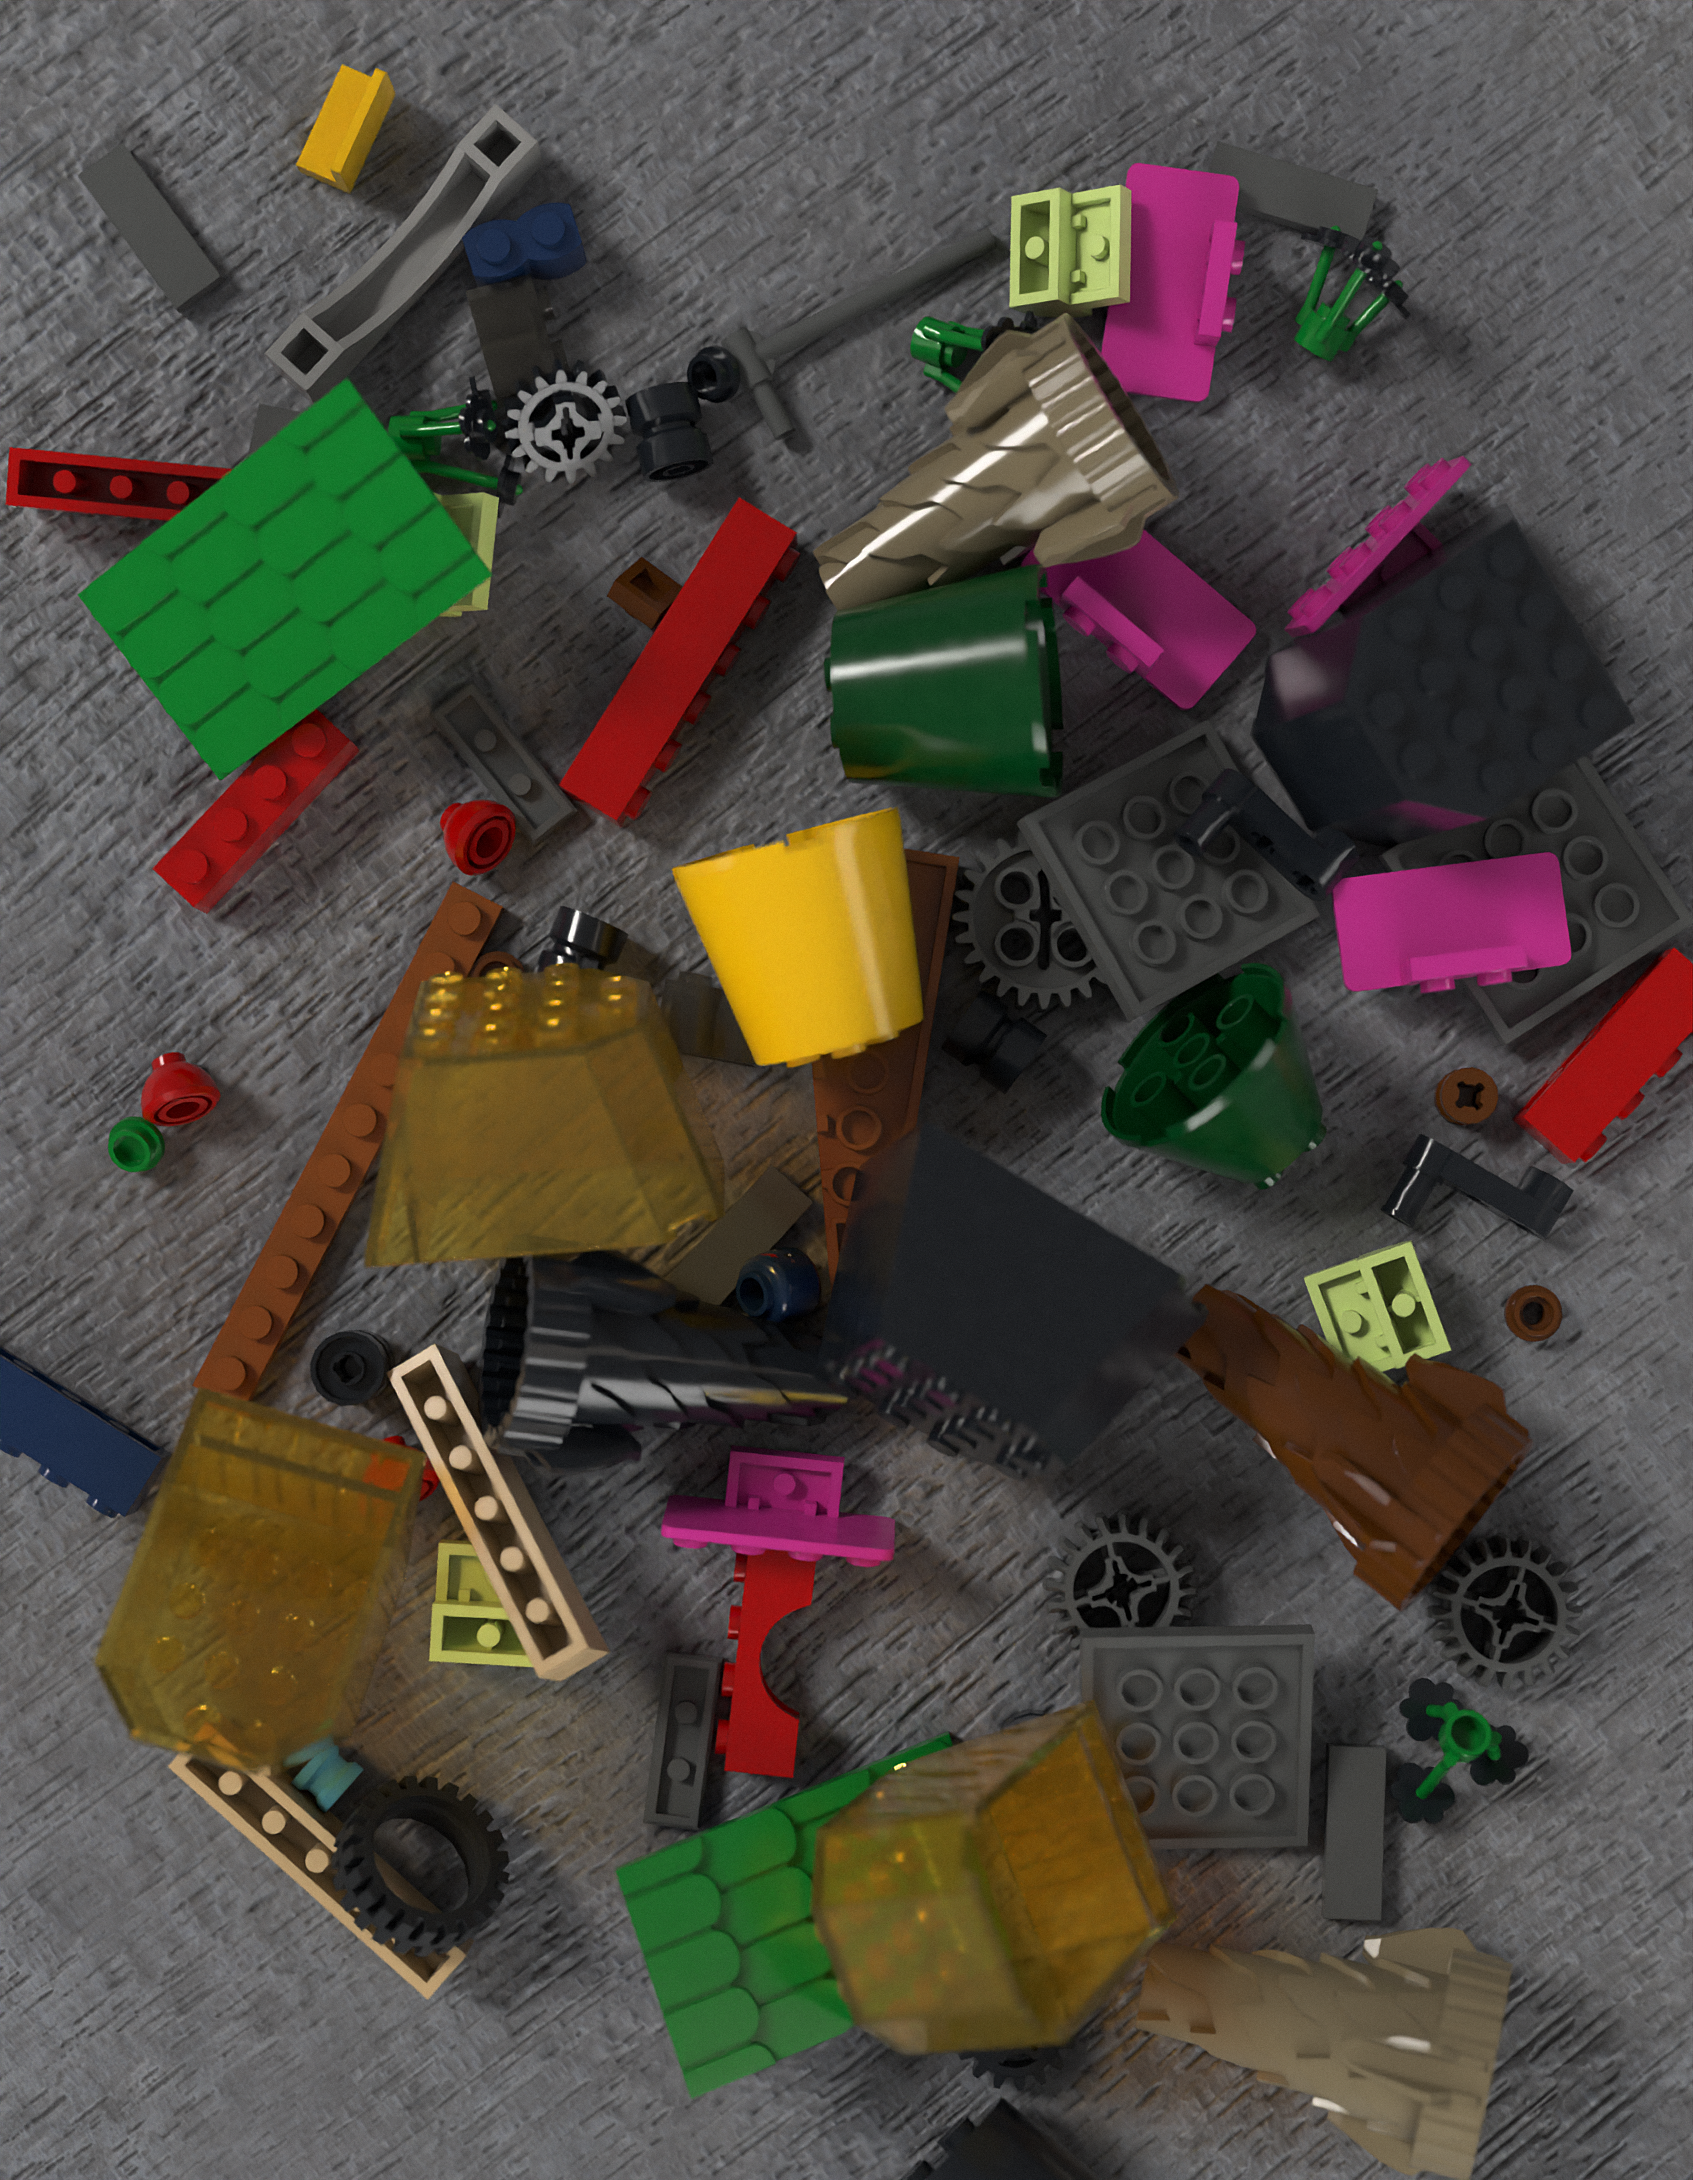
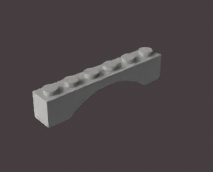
[264,104,544,404]

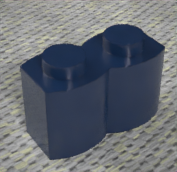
[462,203,587,297]

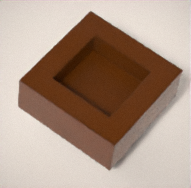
[607,556,682,629]

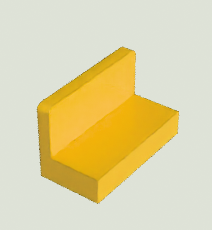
[296,64,396,194]

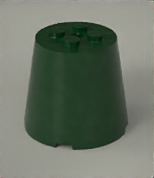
[824,564,1064,797]

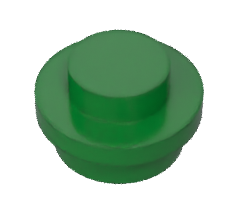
[108,1116,165,1172]

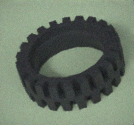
[331,1775,510,1956]

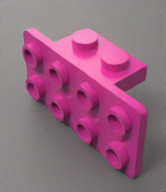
[1101,163,1245,403]
[1284,456,1471,638]
[1021,529,1256,711]
[1331,852,1571,994]
[661,1445,895,1567]

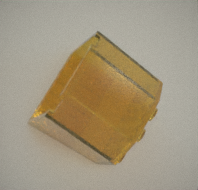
[364,963,725,1268]
[93,1387,427,1776]
[811,1699,1178,2055]

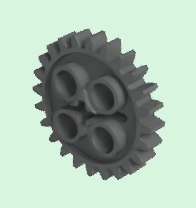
[950,830,1107,1013]

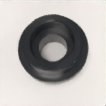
[687,345,740,403]

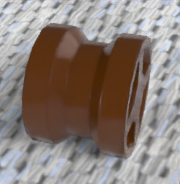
[1434,1067,1498,1125]

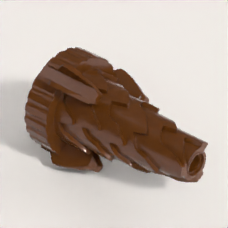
[1173,1284,1533,1611]

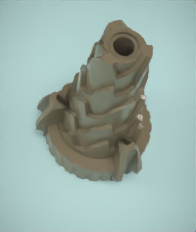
[813,313,1179,610]
[1136,1928,1512,2180]

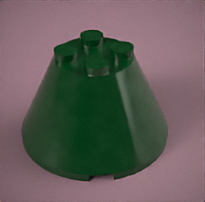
[1101,963,1327,1190]

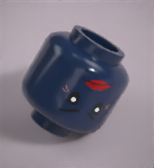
[736,1247,821,1323]

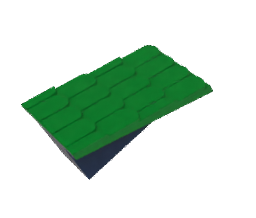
[78,378,493,781]
[615,1731,1023,2099]

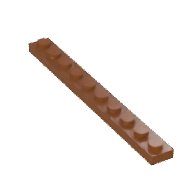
[192,882,505,1412]

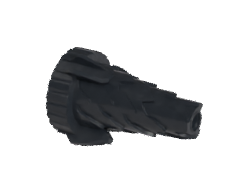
[478,1232,848,1478]

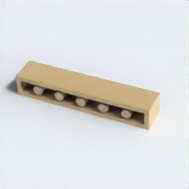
[387,1344,610,1682]
[168,1713,474,2000]

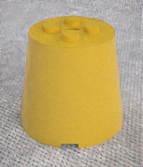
[672,807,924,1068]

